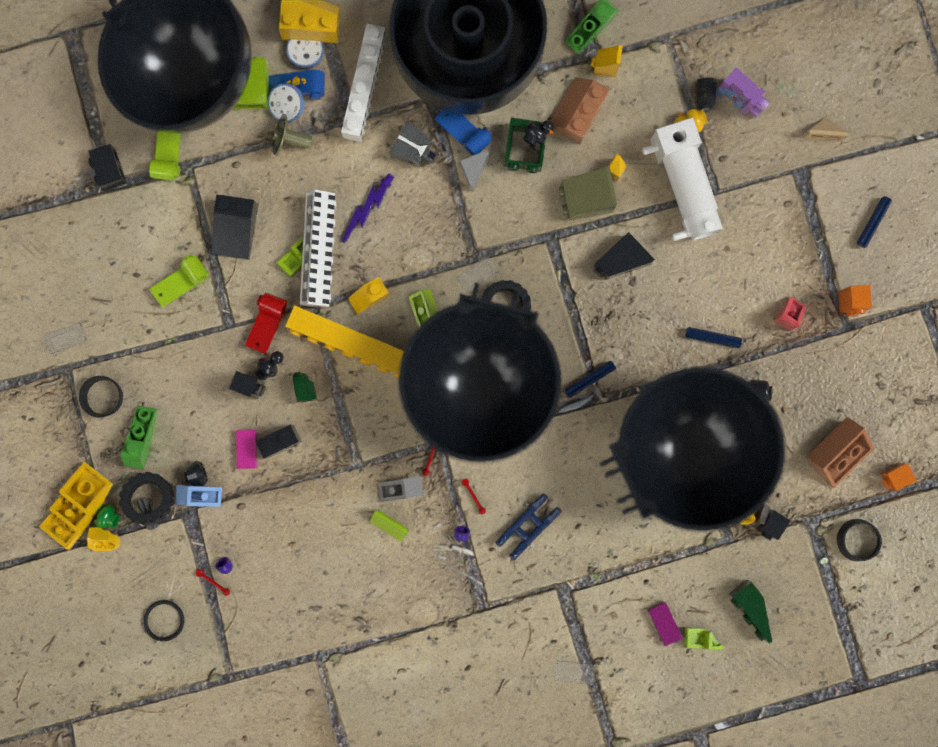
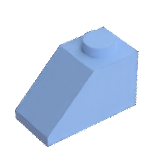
[175,485,222,507]

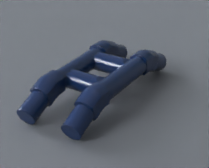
[495,493,562,561]

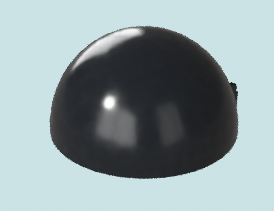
[98,0,252,134]
[398,282,562,463]
[599,367,786,532]

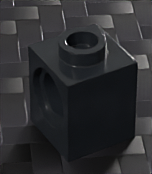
[757,509,790,541]

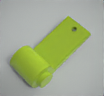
[149,132,181,181]
[149,255,210,308]

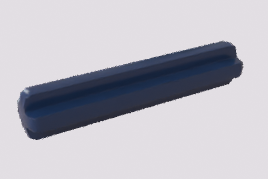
[856,196,892,248]
[685,327,742,348]
[565,361,616,398]

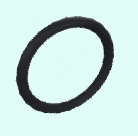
[144,600,184,642]

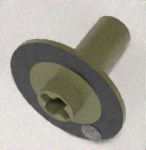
[271,114,312,155]

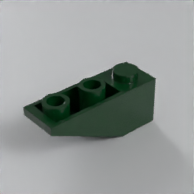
[729,580,773,644]

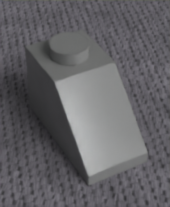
[378,476,423,502]

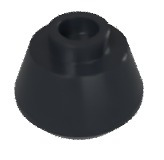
[184,461,208,486]

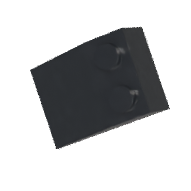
[212,194,258,260]

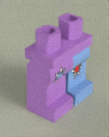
[716,67,770,118]

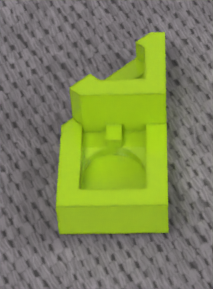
[684,627,724,650]

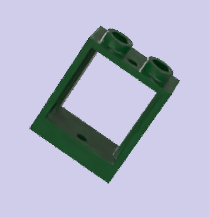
[504,118,547,174]

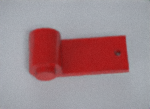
[244,292,288,354]

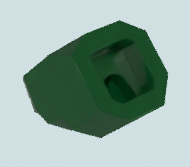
[293,371,317,403]

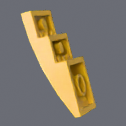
[39,462,113,550]

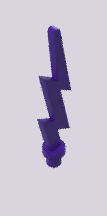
[342,173,394,243]

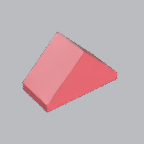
[774,296,807,331]

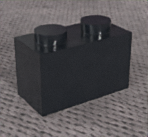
[88,144,127,191]
[229,371,266,399]
[255,424,302,459]

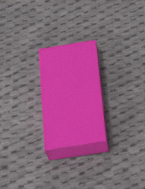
[236,430,257,469]

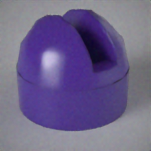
[454,526,470,542]
[215,557,233,574]

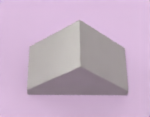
[460,151,489,191]

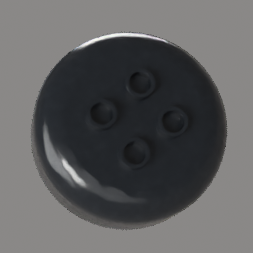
[389,0,547,115]

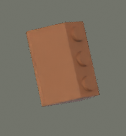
[551,77,610,144]
[807,417,874,488]

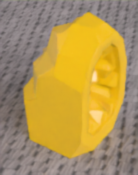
[87,527,121,551]

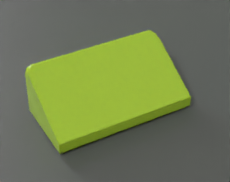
[408,289,438,327]
[370,510,409,541]

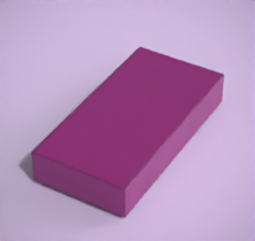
[648,602,683,646]

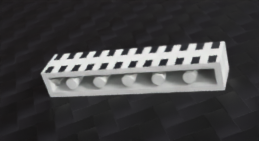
[341,24,387,143]
[300,190,336,308]

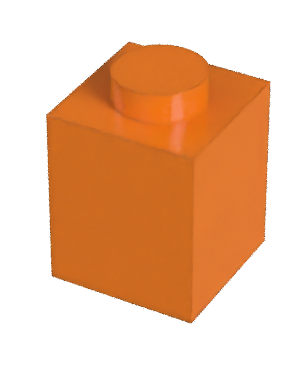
[880,463,917,491]

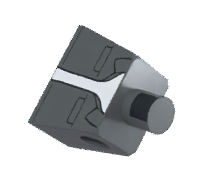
[389,121,438,167]

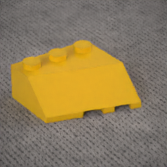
[279,0,340,43]

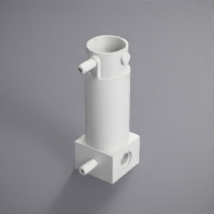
[642,118,723,241]

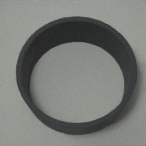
[79,376,123,418]
[837,519,882,562]

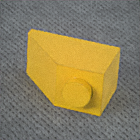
[591,45,623,77]
[348,277,390,315]

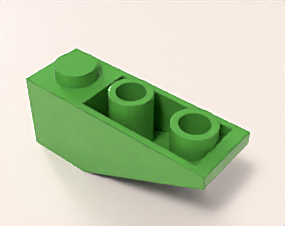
[565,0,620,54]
[120,406,157,470]

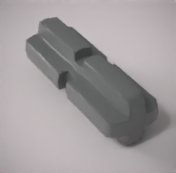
[137,498,159,530]

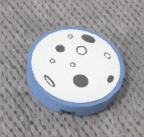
[286,39,324,69]
[268,84,305,122]

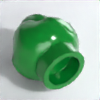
[94,501,120,529]

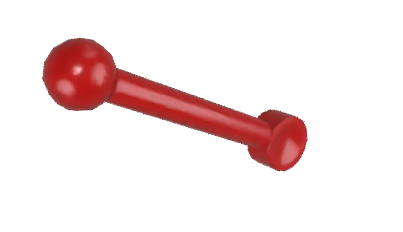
[422,447,436,476]
[462,479,486,515]
[196,569,230,596]

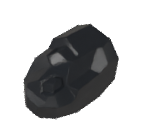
[695,78,717,112]

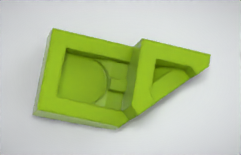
[277,237,303,278]

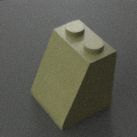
[558,167,617,221]

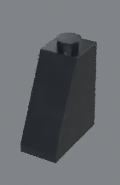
[594,232,655,280]

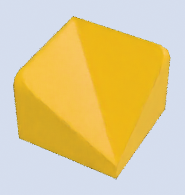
[608,154,626,181]

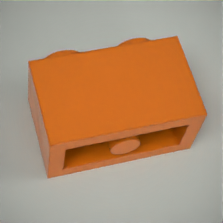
[838,285,872,317]

